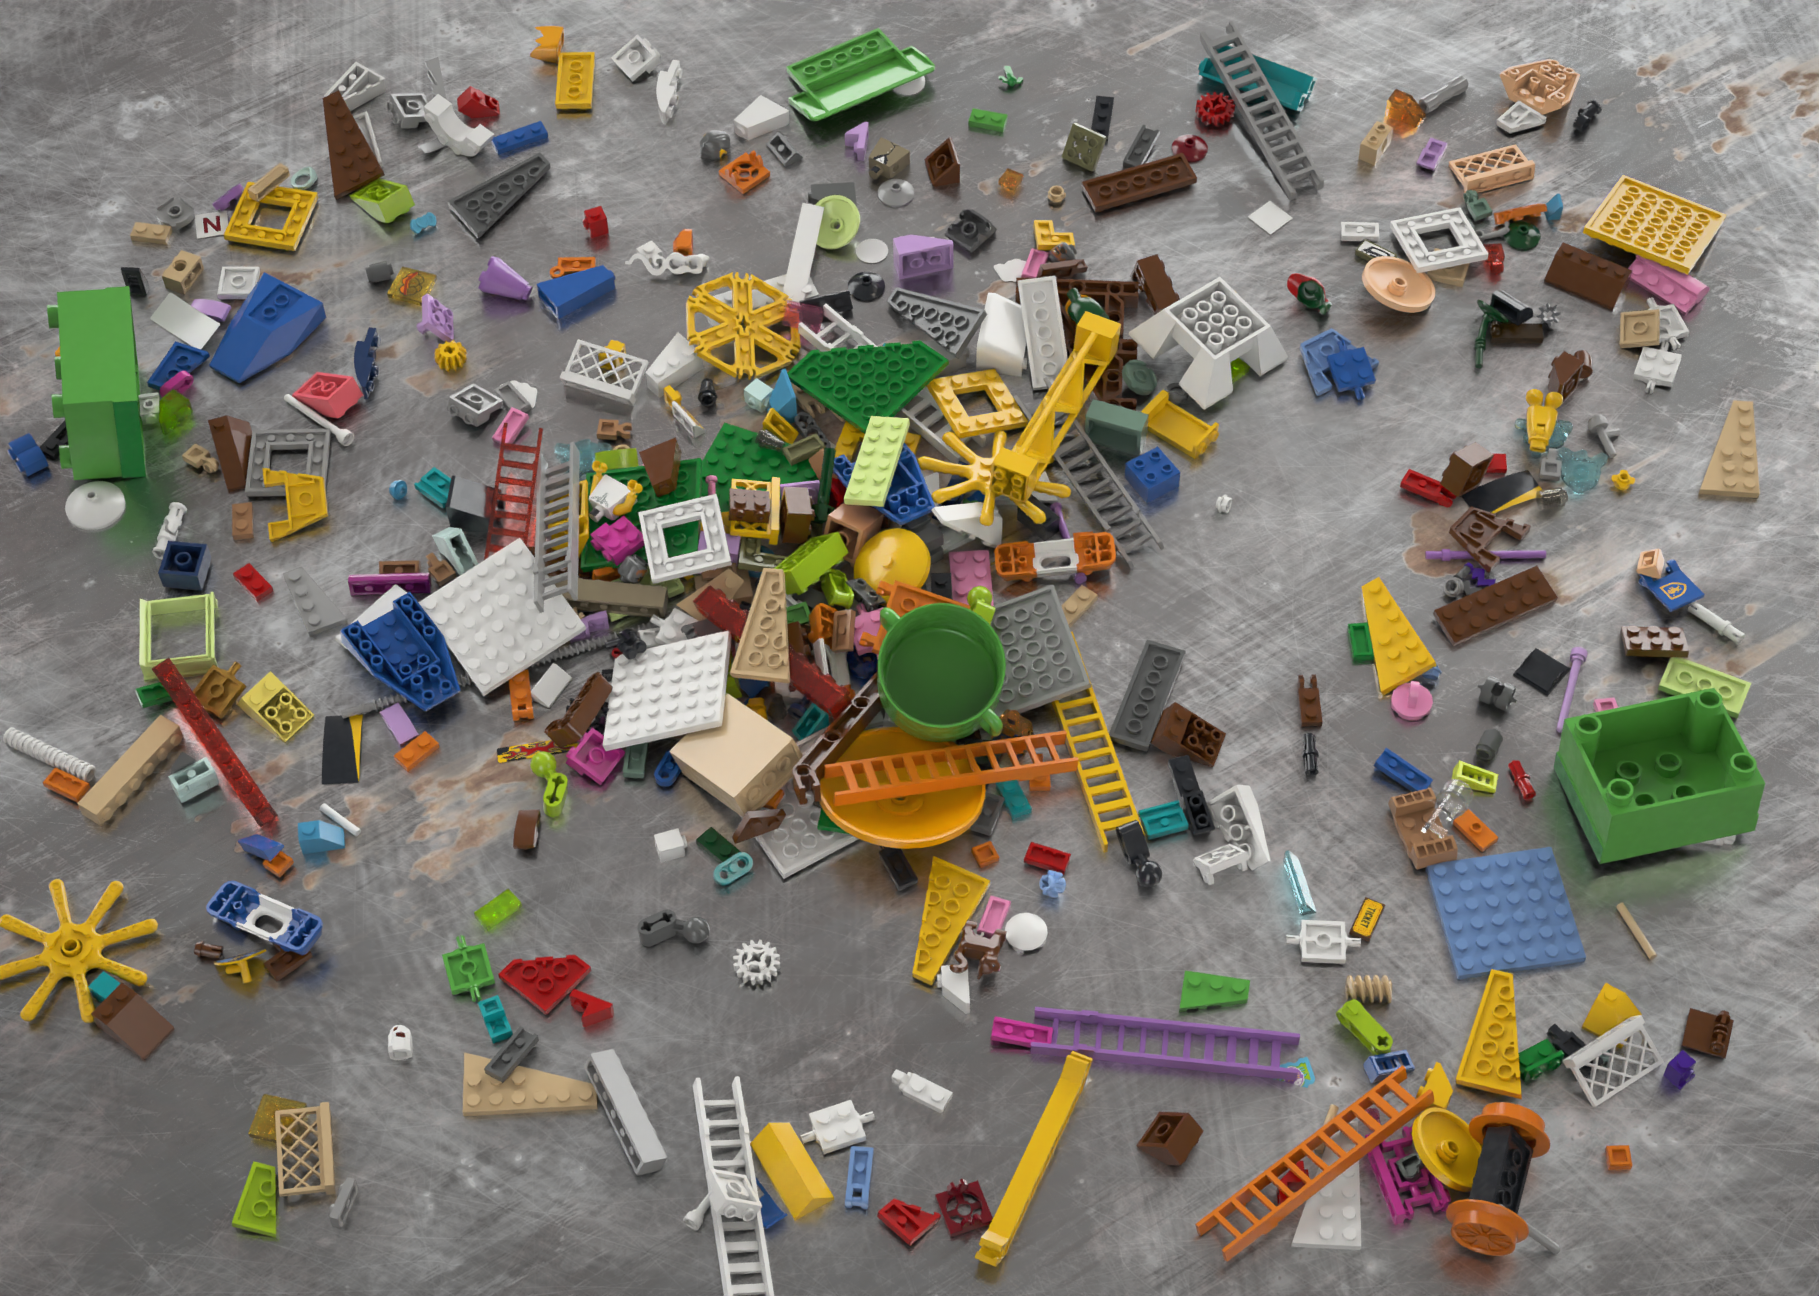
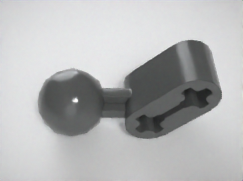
[637,909,710,947]

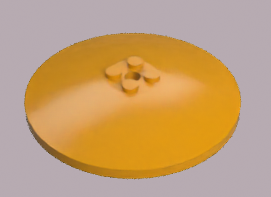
[819,727,986,849]

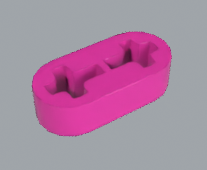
[159,371,194,401]

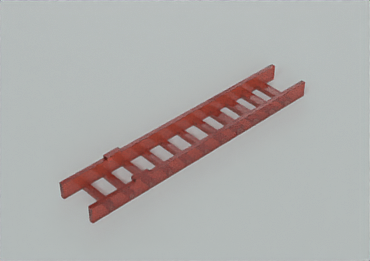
[484,423,543,560]

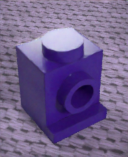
[1663,1050,1696,1090]

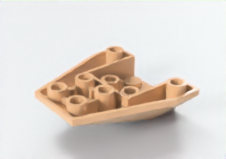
[1500,59,1580,115]

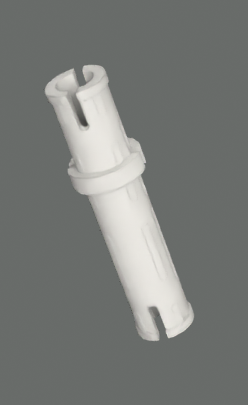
[1687,601,1745,645]

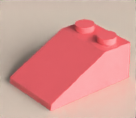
[292,372,363,418]

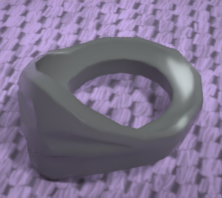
[1164,383,1189,405]

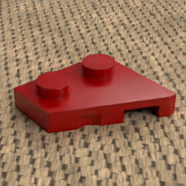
[877,1199,941,1246]

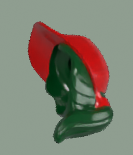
[1287,273,1332,315]

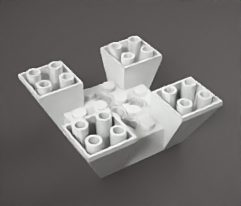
[1128,277,1288,410]

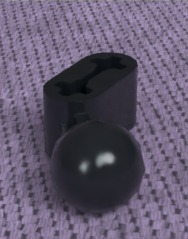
[1116,820,1163,887]

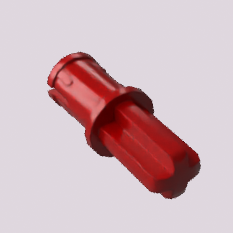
[1508,760,1536,800]

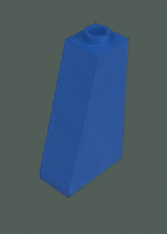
[537,265,616,319]

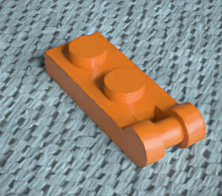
[509,669,534,721]

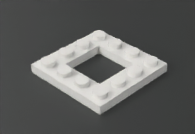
[1390,208,1488,273]
[638,494,732,584]

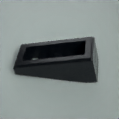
[121,267,149,296]

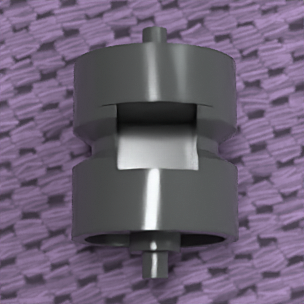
[1478,676,1517,711]

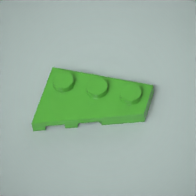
[1179,970,1250,1013]

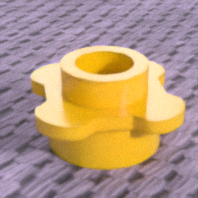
[1611,470,1635,490]

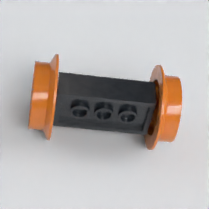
[1446,1102,1551,1256]

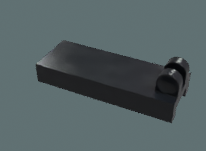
[799,290,853,320]

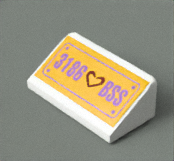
[672,401,706,438]

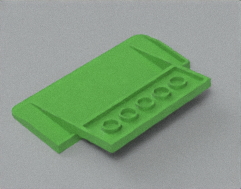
[786,28,935,121]

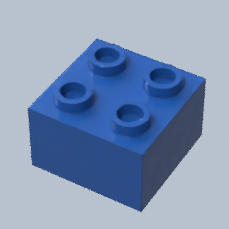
[1124,446,1180,503]

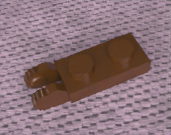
[1297,674,1323,727]

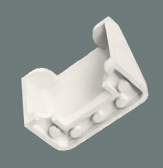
[976,293,1028,377]

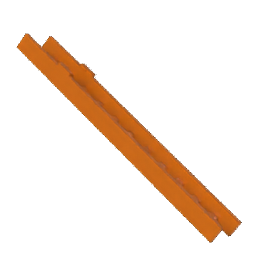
[823,730,1079,806]
[1195,1065,1435,1262]

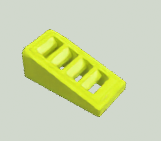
[1451,760,1498,793]

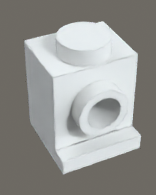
[138,392,163,425]

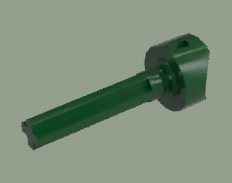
[811,447,836,524]

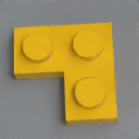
[1033,220,1075,251]

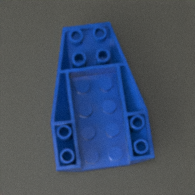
[833,443,935,525]

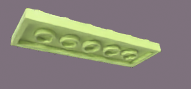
[844,416,910,507]

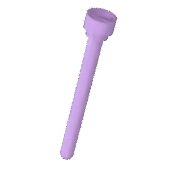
[1556,647,1588,733]

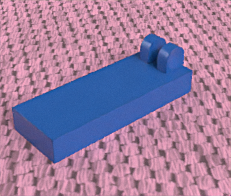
[1373,748,1433,792]

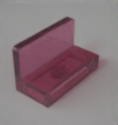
[782,299,824,333]

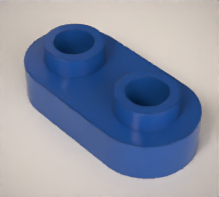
[654,749,681,787]

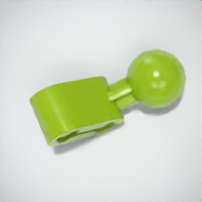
[967,586,995,624]
[530,751,568,817]

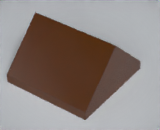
[924,137,960,187]

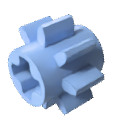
[1039,870,1066,898]

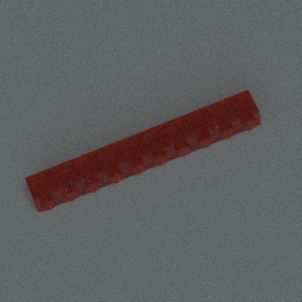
[693,585,852,720]
[152,658,278,828]

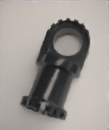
[1573,99,1602,132]

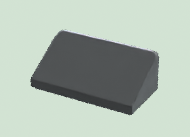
[766,131,803,166]
[171,752,196,775]

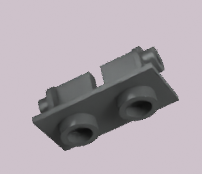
[846,578,886,612]

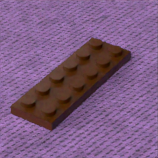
[1081,153,1197,212]
[1433,565,1558,646]

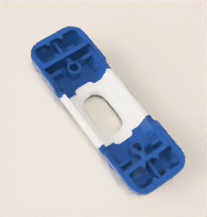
[206,881,323,955]

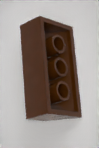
[1544,242,1632,310]

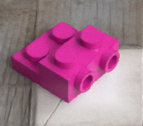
[590,516,645,566]
[566,727,626,785]

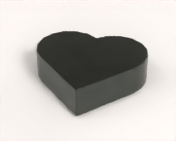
[1396,1152,1425,1182]

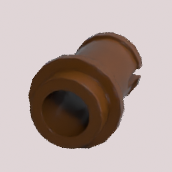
[194,941,224,960]

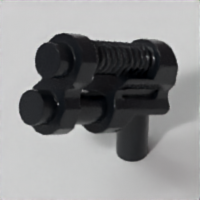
[605,628,647,659]

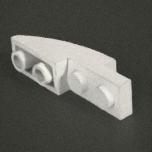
[656,60,683,125]

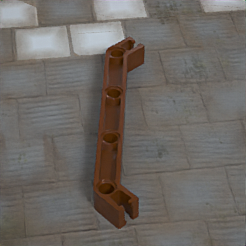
[792,671,883,805]

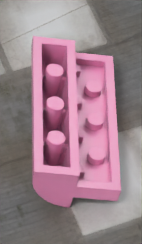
[1628,255,1710,315]

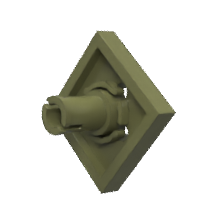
[1061,123,1107,172]

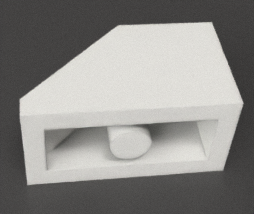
[937,965,970,1014]

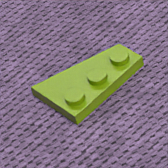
[232,1161,276,1238]

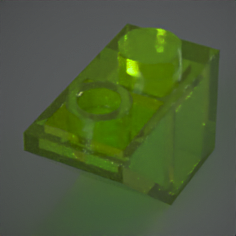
[159,389,193,436]

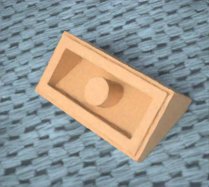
[1636,549,1664,579]

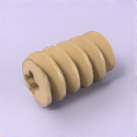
[1345,975,1392,1003]

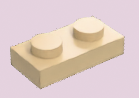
[130,222,172,245]

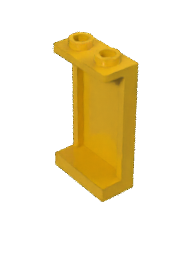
[1141,389,1219,459]

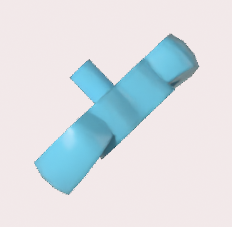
[410,212,437,234]

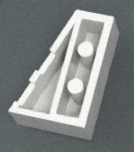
[324,62,386,111]
[645,332,704,398]

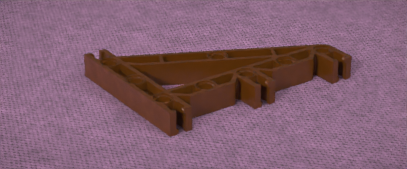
[1015,278,1139,411]

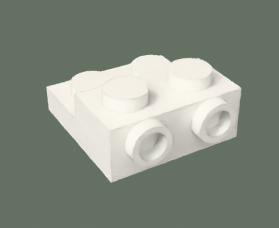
[611,34,662,82]
[705,1168,762,1221]

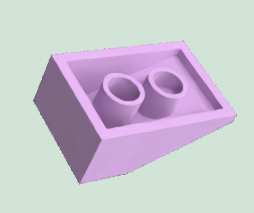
[893,235,953,280]

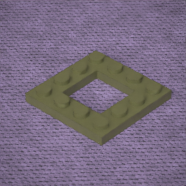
[738,522,823,572]

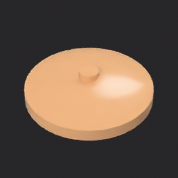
[1362,256,1435,313]

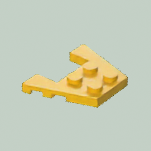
[262,468,328,542]

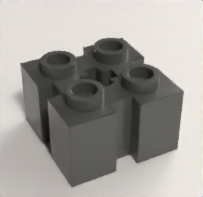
[901,514,944,566]

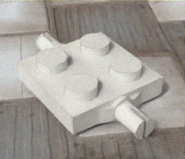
[1646,297,1689,350]
[1633,341,1681,394]
[650,608,698,645]
[1286,920,1361,964]
[800,1100,875,1154]

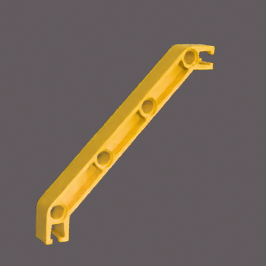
[975,1051,1093,1267]

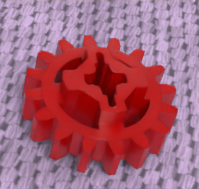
[1195,92,1235,126]

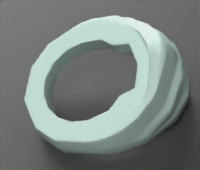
[291,166,318,190]

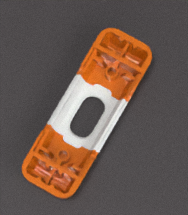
[994,532,1116,582]
[808,603,855,718]

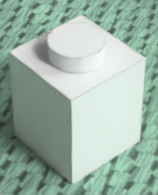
[654,828,688,863]

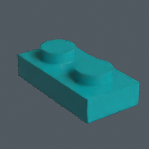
[995,780,1032,820]

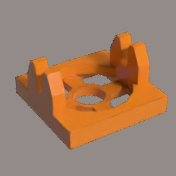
[719,150,770,194]

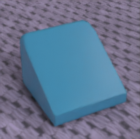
[1545,193,1563,220]

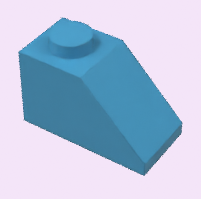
[298,820,345,854]

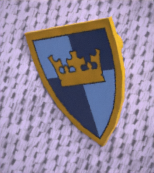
[213,949,266,983]

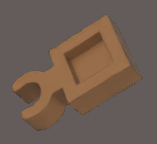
[597,419,632,440]

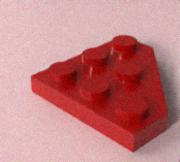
[498,955,592,1015]

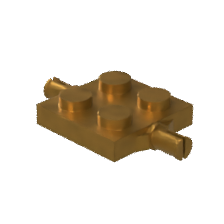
[188,661,246,722]

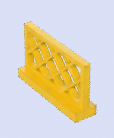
[730,477,780,545]

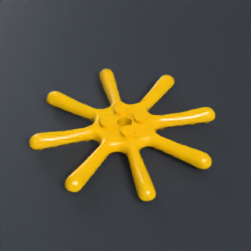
[917,430,1071,526]
[0,879,158,1023]

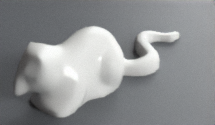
[625,252,709,276]

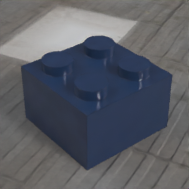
[158,541,212,590]

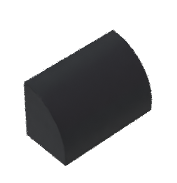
[1490,290,1534,326]

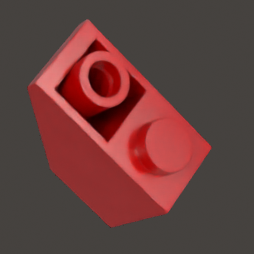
[457,86,500,119]

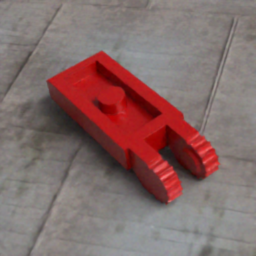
[1400,469,1457,507]

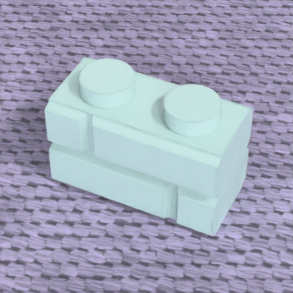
[168,757,219,803]

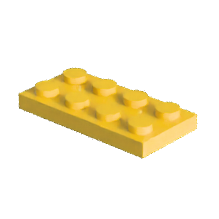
[555,52,595,109]

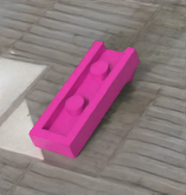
[990,1016,1053,1048]

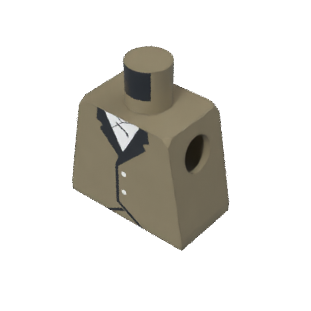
[869,137,910,179]

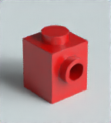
[582,206,609,239]

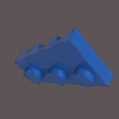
[147,341,210,391]

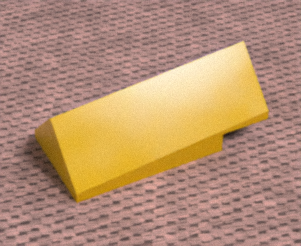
[548,480,589,557]
[750,1123,834,1221]

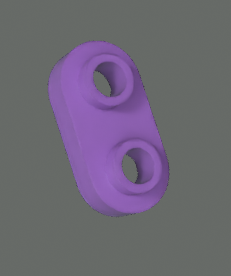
[212,183,244,211]

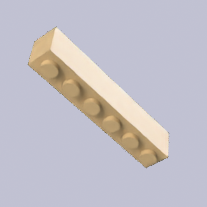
[77,715,183,826]

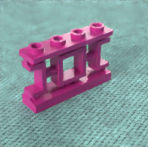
[1365,1123,1451,1225]

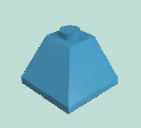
[767,368,797,424]

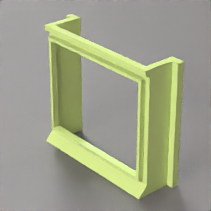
[139,592,218,682]

